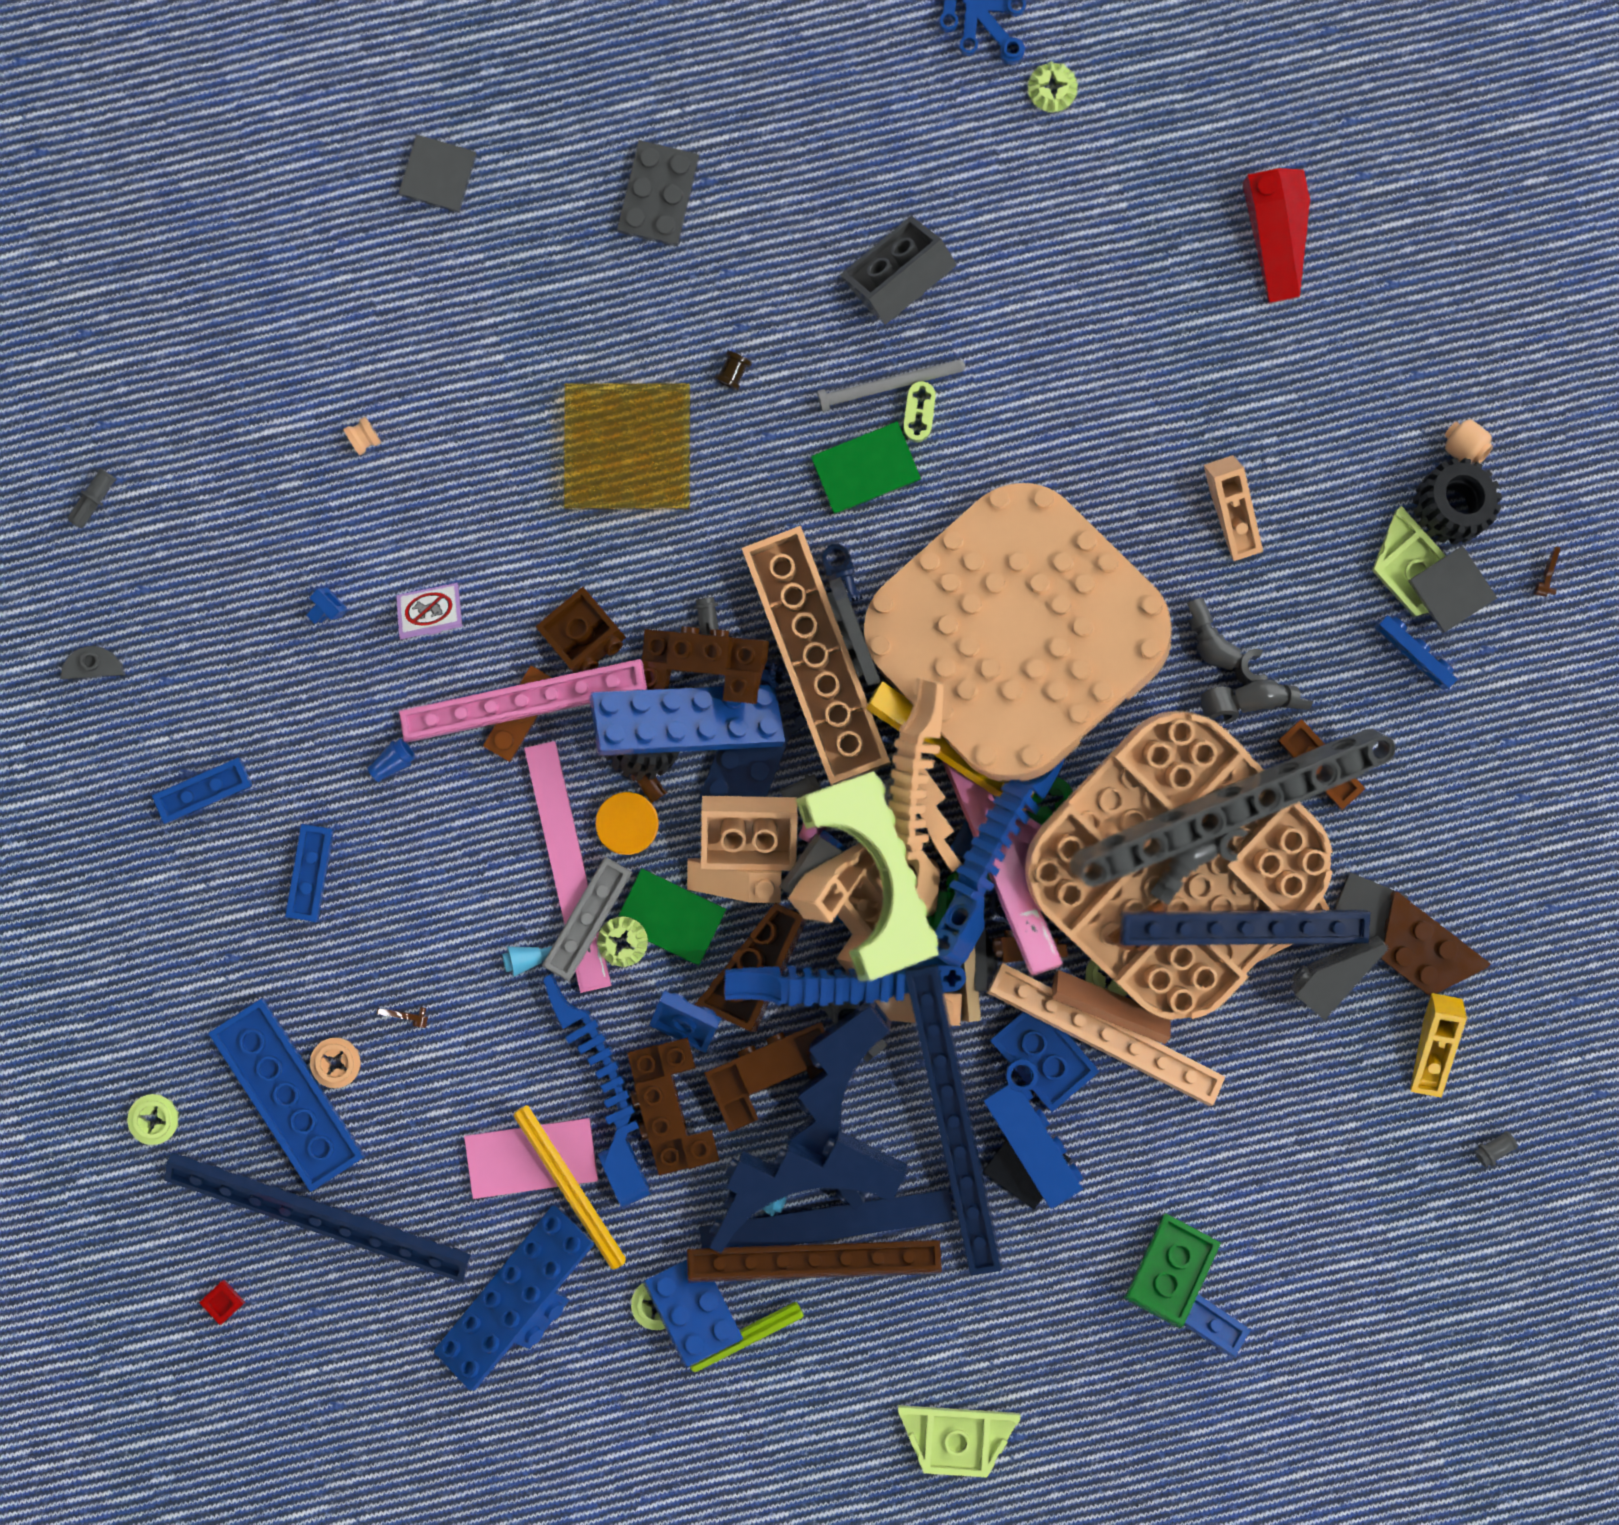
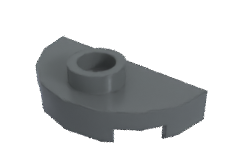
[60,646,126,680]
[975,928,998,991]

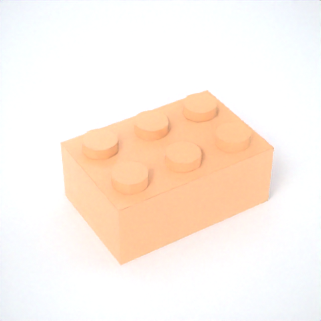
[701,796,798,871]

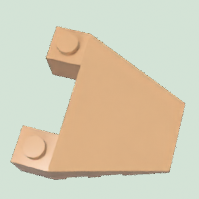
[788,843,883,973]

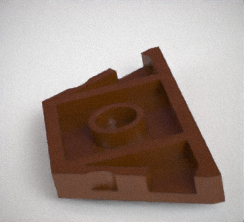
[1380,890,1491,997]

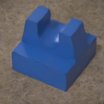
[306,588,349,624]

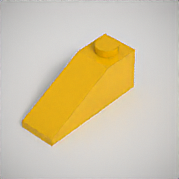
[1410,993,1467,1098]

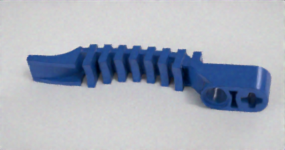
[935,758,1066,967]
[724,956,966,1006]
[543,973,652,1208]

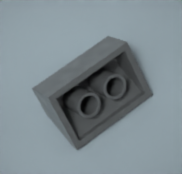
[840,216,957,325]

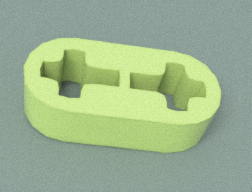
[903,381,936,442]

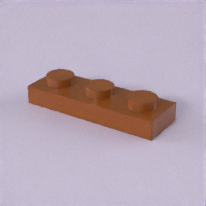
[483,666,552,762]
[1277,719,1366,810]

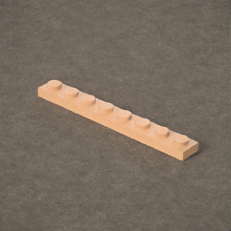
[987,963,1225,1106]

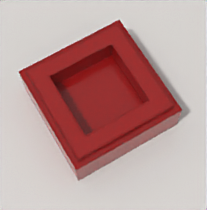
[199,1279,246,1326]

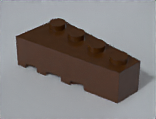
[694,903,808,1032]

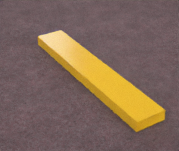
[865,681,1034,811]

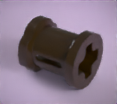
[714,350,752,391]

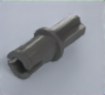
[67,468,117,528]

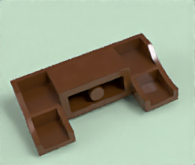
[642,626,769,704]
[704,1022,825,1132]
[627,1037,720,1176]

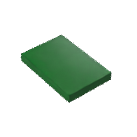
[811,421,921,515]
[618,868,727,966]
[1124,1213,1221,1329]

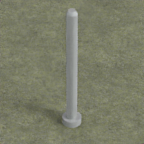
[817,360,965,412]

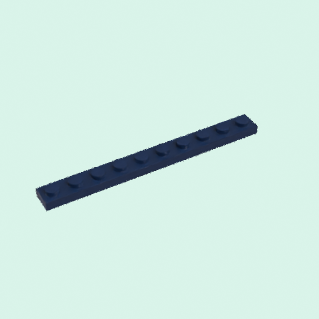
[905,963,1003,1276]
[164,1152,471,1283]

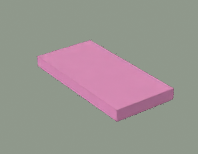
[464,1118,599,1199]

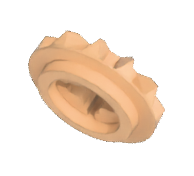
[310,1037,361,1088]

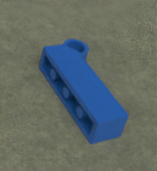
[982,1059,1084,1209]

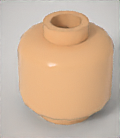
[1445,419,1493,464]

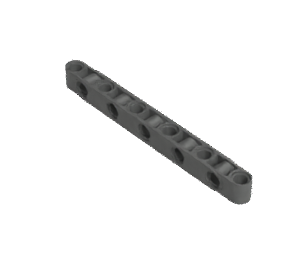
[1070,728,1396,887]

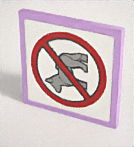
[396,583,462,640]

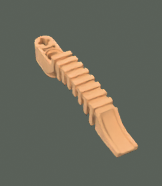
[889,678,943,917]

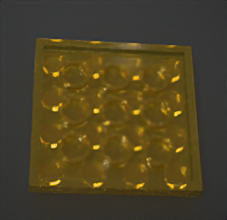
[564,383,690,510]

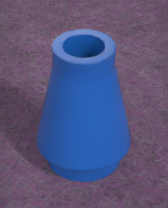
[367,738,416,782]

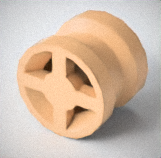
[343,416,381,456]

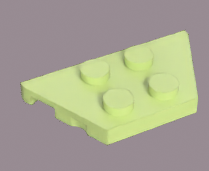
[1372,506,1446,617]
[898,1405,1021,1477]

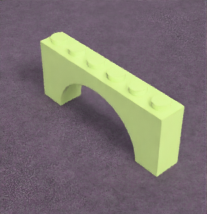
[796,771,938,982]

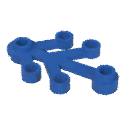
[939,0,1026,65]

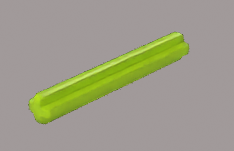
[690,1302,804,1372]

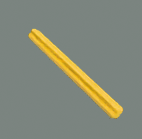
[514,1105,626,1270]

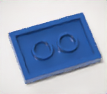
[989,1011,1100,1112]
[643,1260,743,1369]

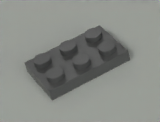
[617,140,700,247]
[827,577,880,686]

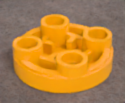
[595,792,659,855]

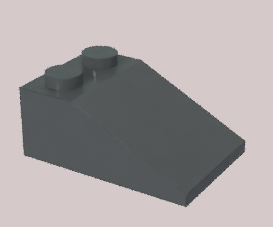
[1291,936,1389,1020]

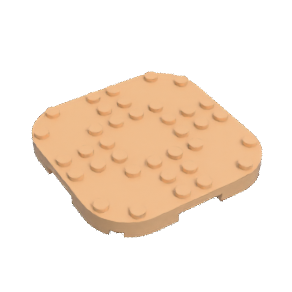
[864,483,1172,782]
[1025,711,1332,1020]

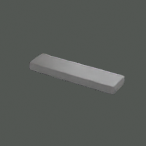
[542,856,633,982]

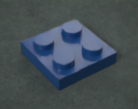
[649,991,722,1053]

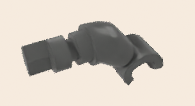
[1187,597,1269,685]
[1201,680,1313,724]
[1150,827,1248,905]

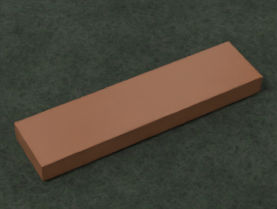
[1052,970,1171,1044]

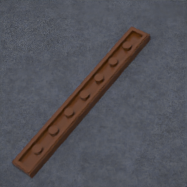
[687,1240,942,1283]

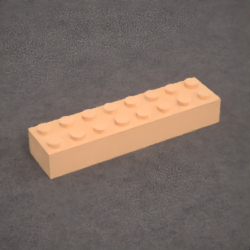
[741,526,891,786]

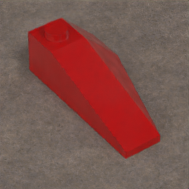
[1242,168,1310,304]

